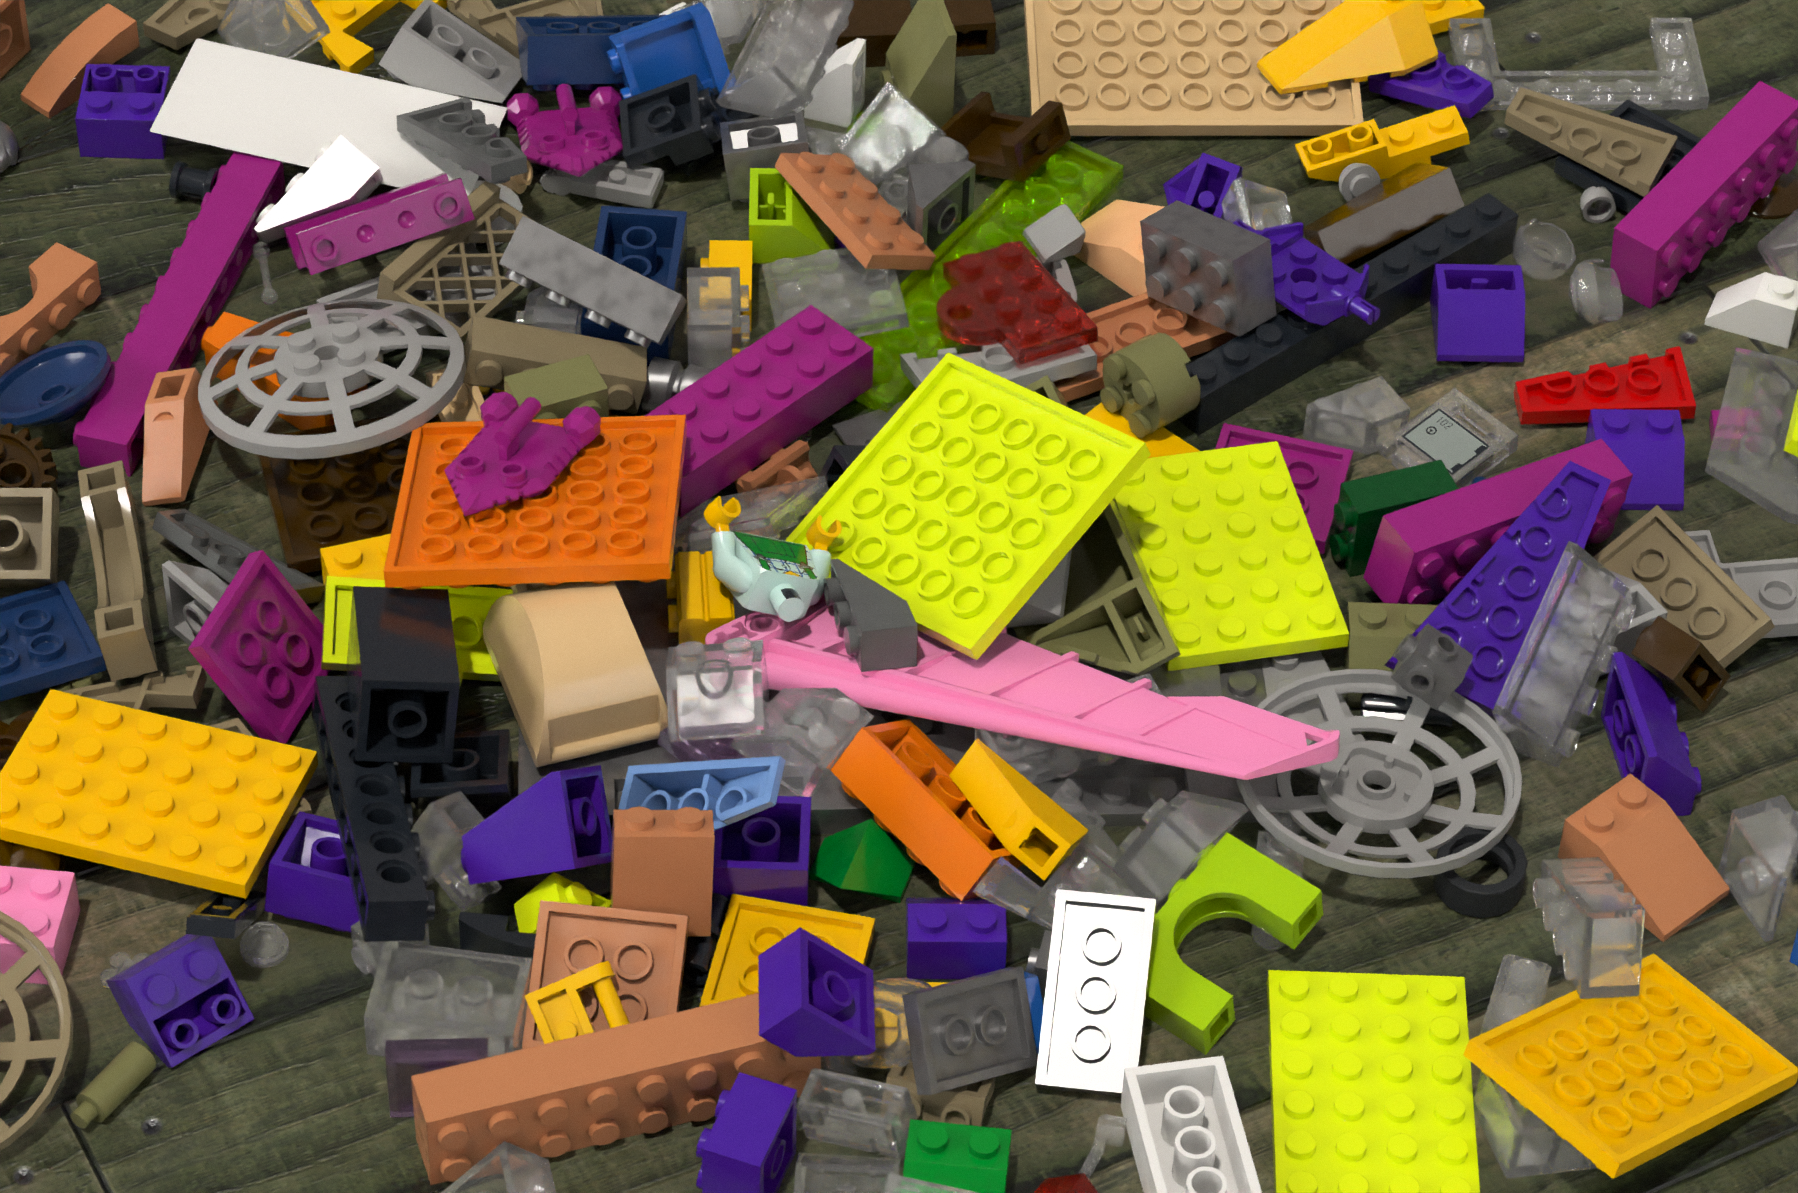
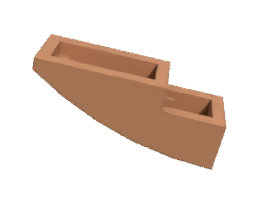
[20,3,140,119]

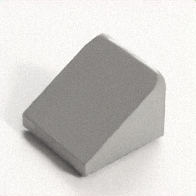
[1023,204,1086,264]

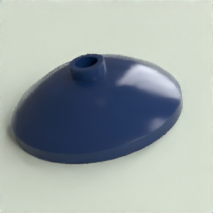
[0,340,111,428]

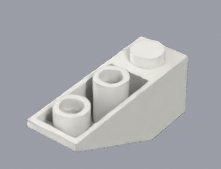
[254,135,384,244]

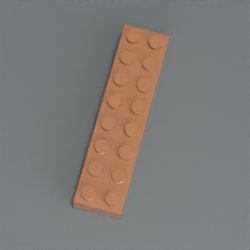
[411,993,821,1185]

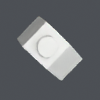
[799,38,866,129]
[1704,272,1798,349]

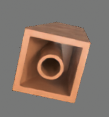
[610,807,715,936]

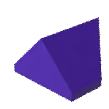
[1163,152,1243,223]

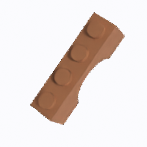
[0,242,101,377]

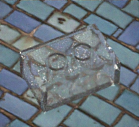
[364,941,532,1066]

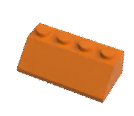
[830,719,1023,901]

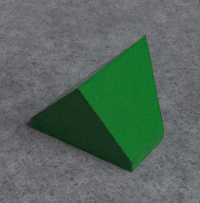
[809,819,916,903]

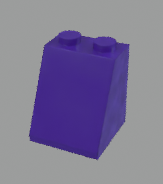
[461,765,612,885]

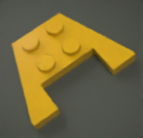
[284,0,447,74]

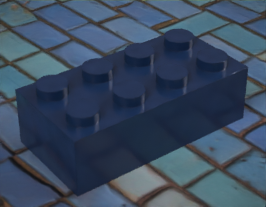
[581,206,687,366]

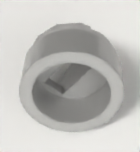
[1580,186,1616,223]

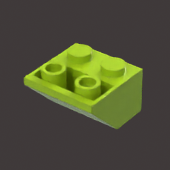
[749,168,834,265]

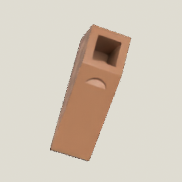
[142,367,218,506]

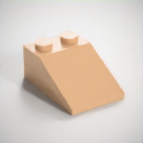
[1074,199,1164,297]

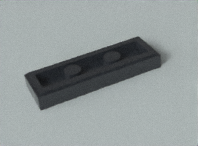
[186,891,266,939]

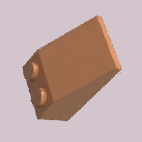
[1558,773,1730,942]

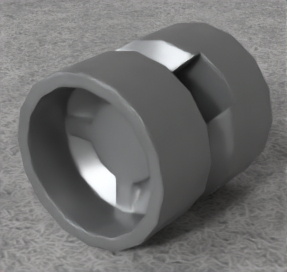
[641,357,714,413]

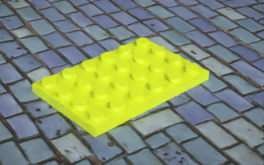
[1114,441,1349,671]
[1267,970,1480,1193]

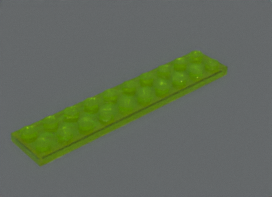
[851,141,1124,413]

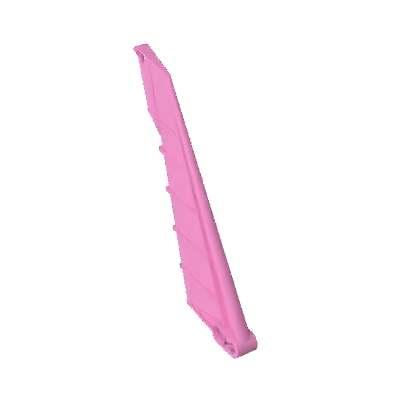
[705,592,1340,780]

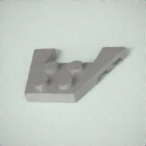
[1685,530,1798,639]

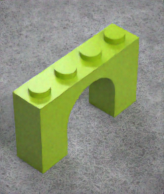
[1144,832,1323,1055]

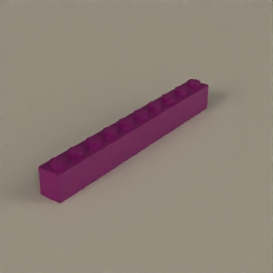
[73,151,285,477]

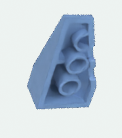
[618,756,786,831]

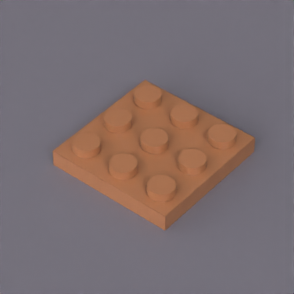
[522,900,690,1049]

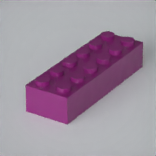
[1608,81,1798,309]
[645,305,874,517]
[1363,439,1633,605]

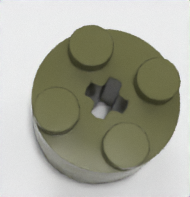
[1100,332,1200,438]

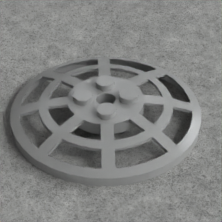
[198,298,467,459]
[1237,669,1522,878]

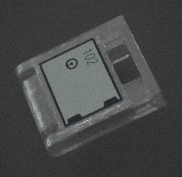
[1379,388,1518,489]

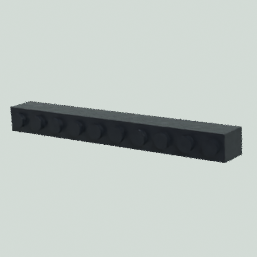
[1178,193,1518,436]

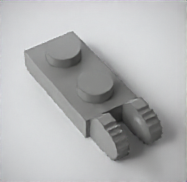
[540,159,664,209]

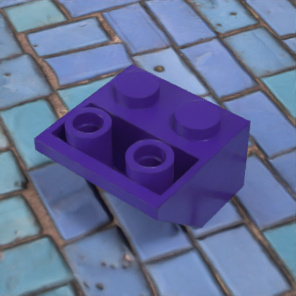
[75,64,171,159]
[1430,264,1525,362]
[106,934,255,1068]

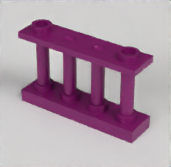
[283,173,475,275]

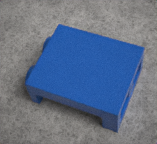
[606,2,735,100]

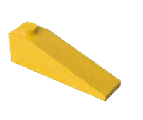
[1257,0,1438,94]

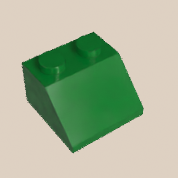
[901,1119,1012,1193]

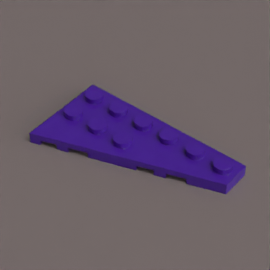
[1384,461,1611,725]

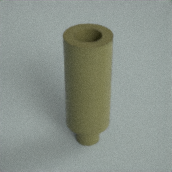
[70,1042,157,1129]

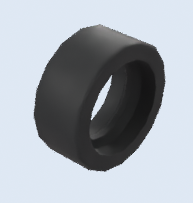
[1433,827,1528,918]

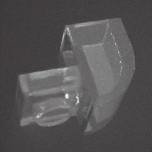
[411,791,502,912]

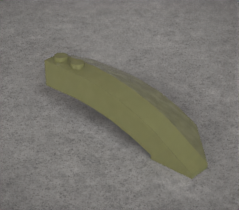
[1013,375,1181,677]

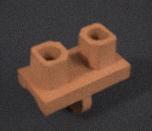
[734,440,818,520]

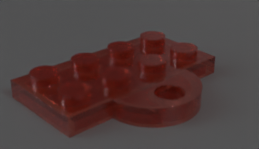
[937,241,1098,365]

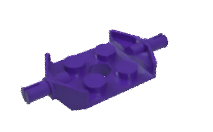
[1233,219,1380,326]

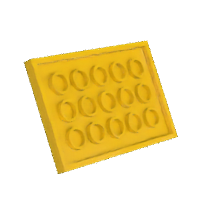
[0,689,318,899]
[1463,953,1798,1179]

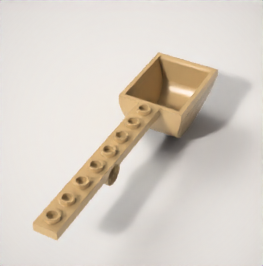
[425,368,675,768]

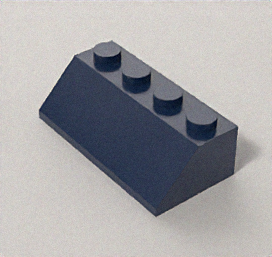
[516,15,665,91]

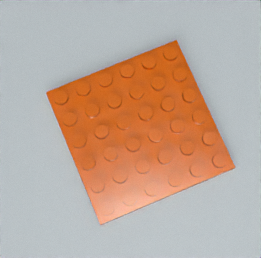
[383,414,687,590]

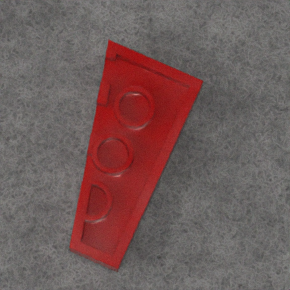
[1513,346,1696,425]

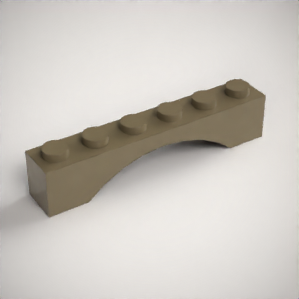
[78,460,158,682]

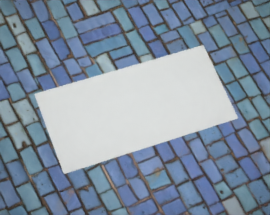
[150,38,507,196]

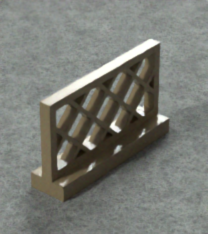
[377,181,534,343]

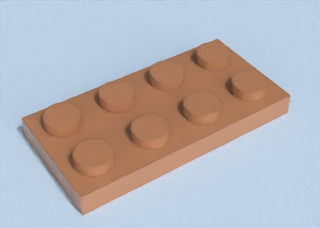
[774,151,936,270]

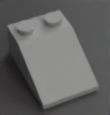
[379,0,522,103]

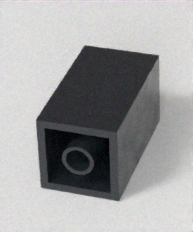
[346,586,460,763]

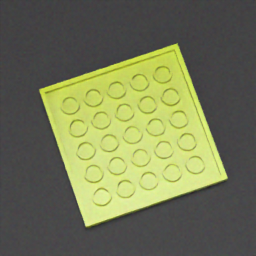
[785,352,1151,660]

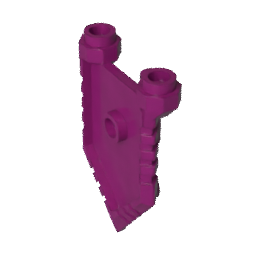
[506,84,623,177]
[444,392,601,516]

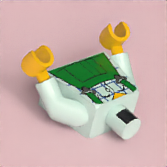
[704,496,842,622]

